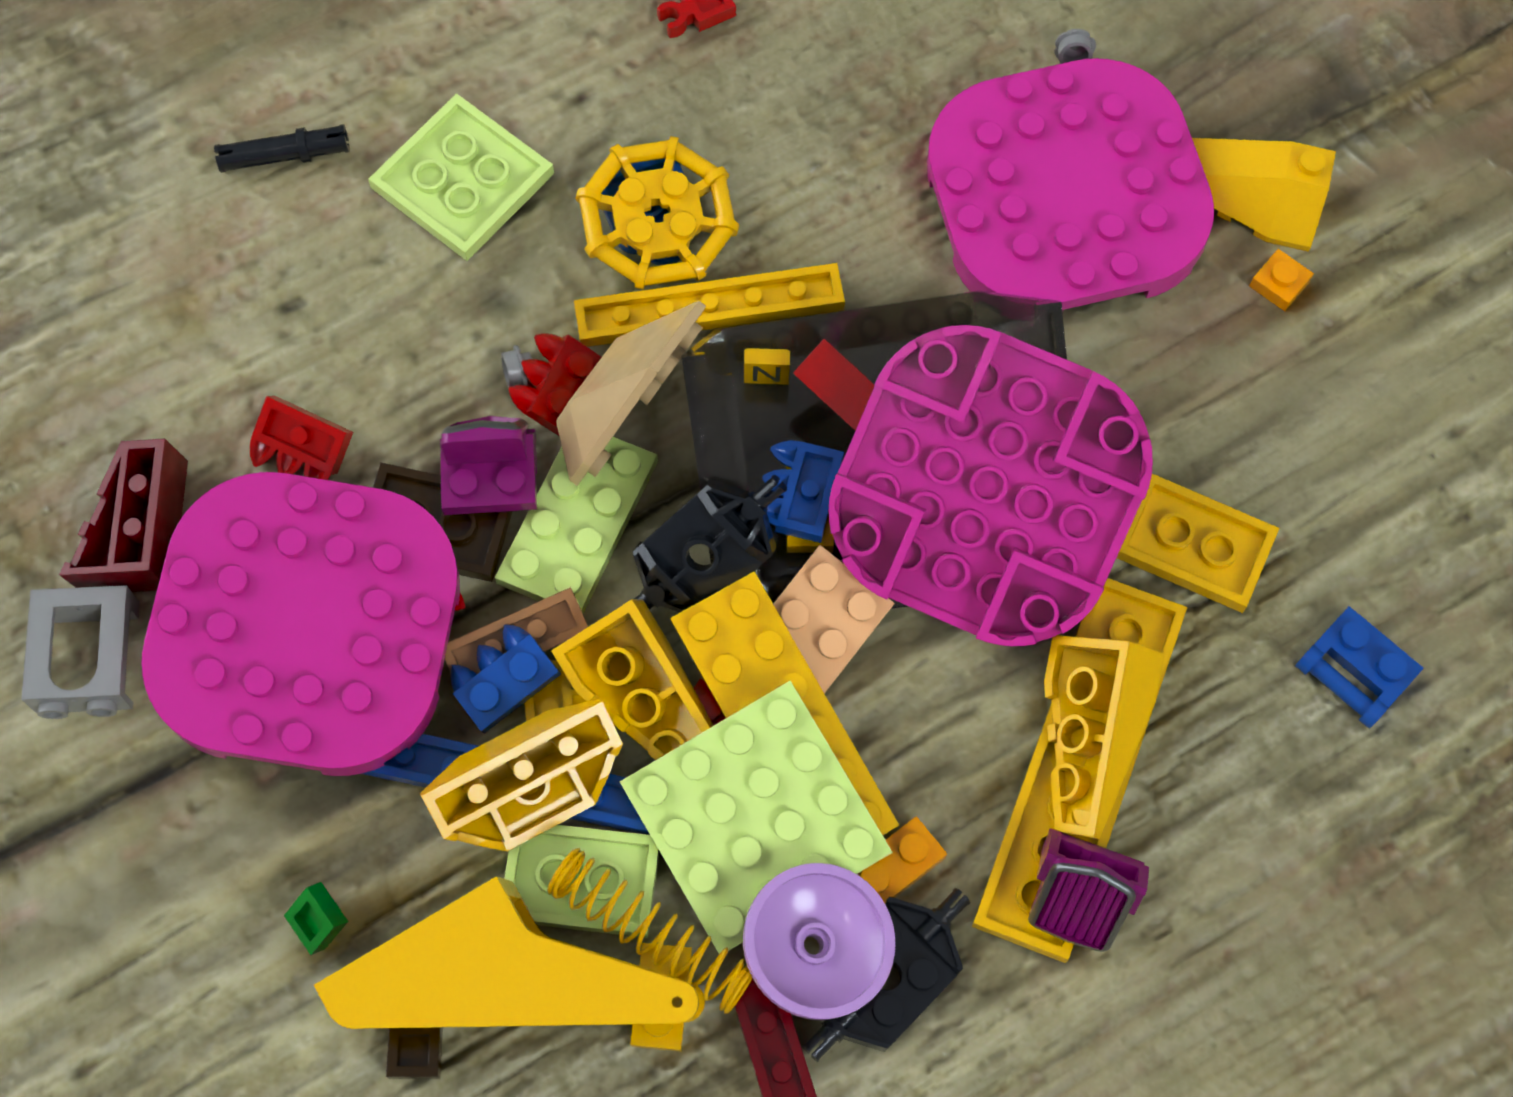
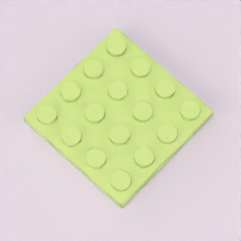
[620,680,893,954]

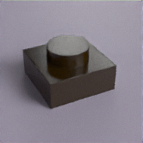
[386,1027,443,1079]

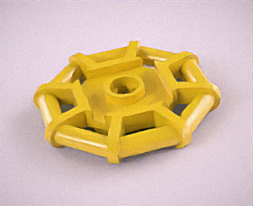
[575,136,739,290]

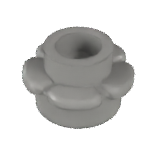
[1054,29,1096,64]
[501,345,532,388]

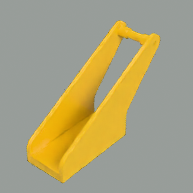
[314,876,705,1029]

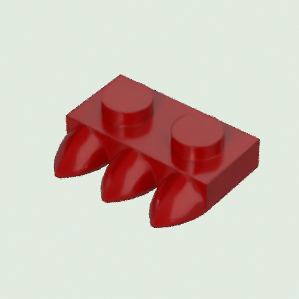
[508,333,602,437]
[249,395,354,480]

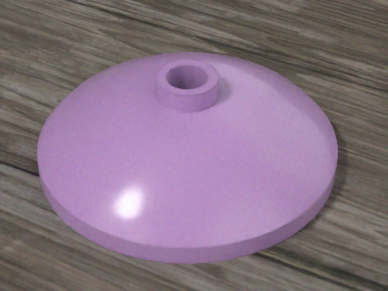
[743,863,895,1020]

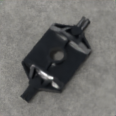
[633,475,787,613]
[802,888,971,1062]

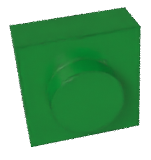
[284,882,349,955]

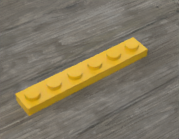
[574,263,845,347]

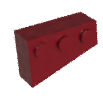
[59,438,188,592]

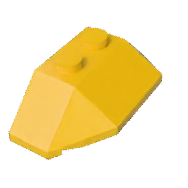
[420,699,623,852]

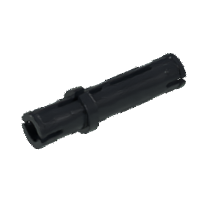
[214,124,350,173]

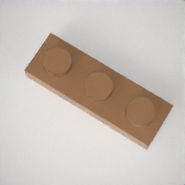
[445,587,589,674]

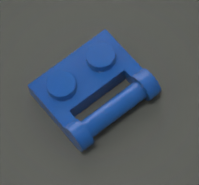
[1295,606,1424,729]

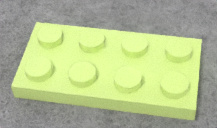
[495,437,658,614]

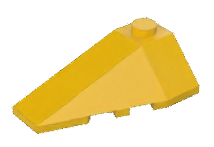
[1192,138,1336,252]
[551,599,714,760]
[1044,635,1164,839]

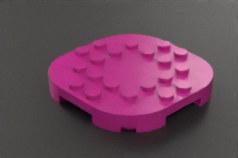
[927,58,1214,320]
[829,325,1153,646]
[141,472,460,776]

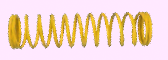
[547,848,752,1014]

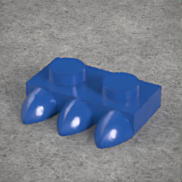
[762,440,844,543]
[450,624,561,734]

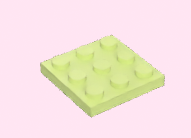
[368,93,554,261]

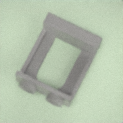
[21,585,140,719]

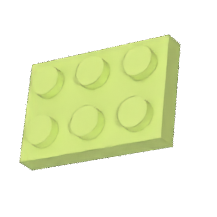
[504,825,659,938]

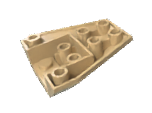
[556,300,706,486]

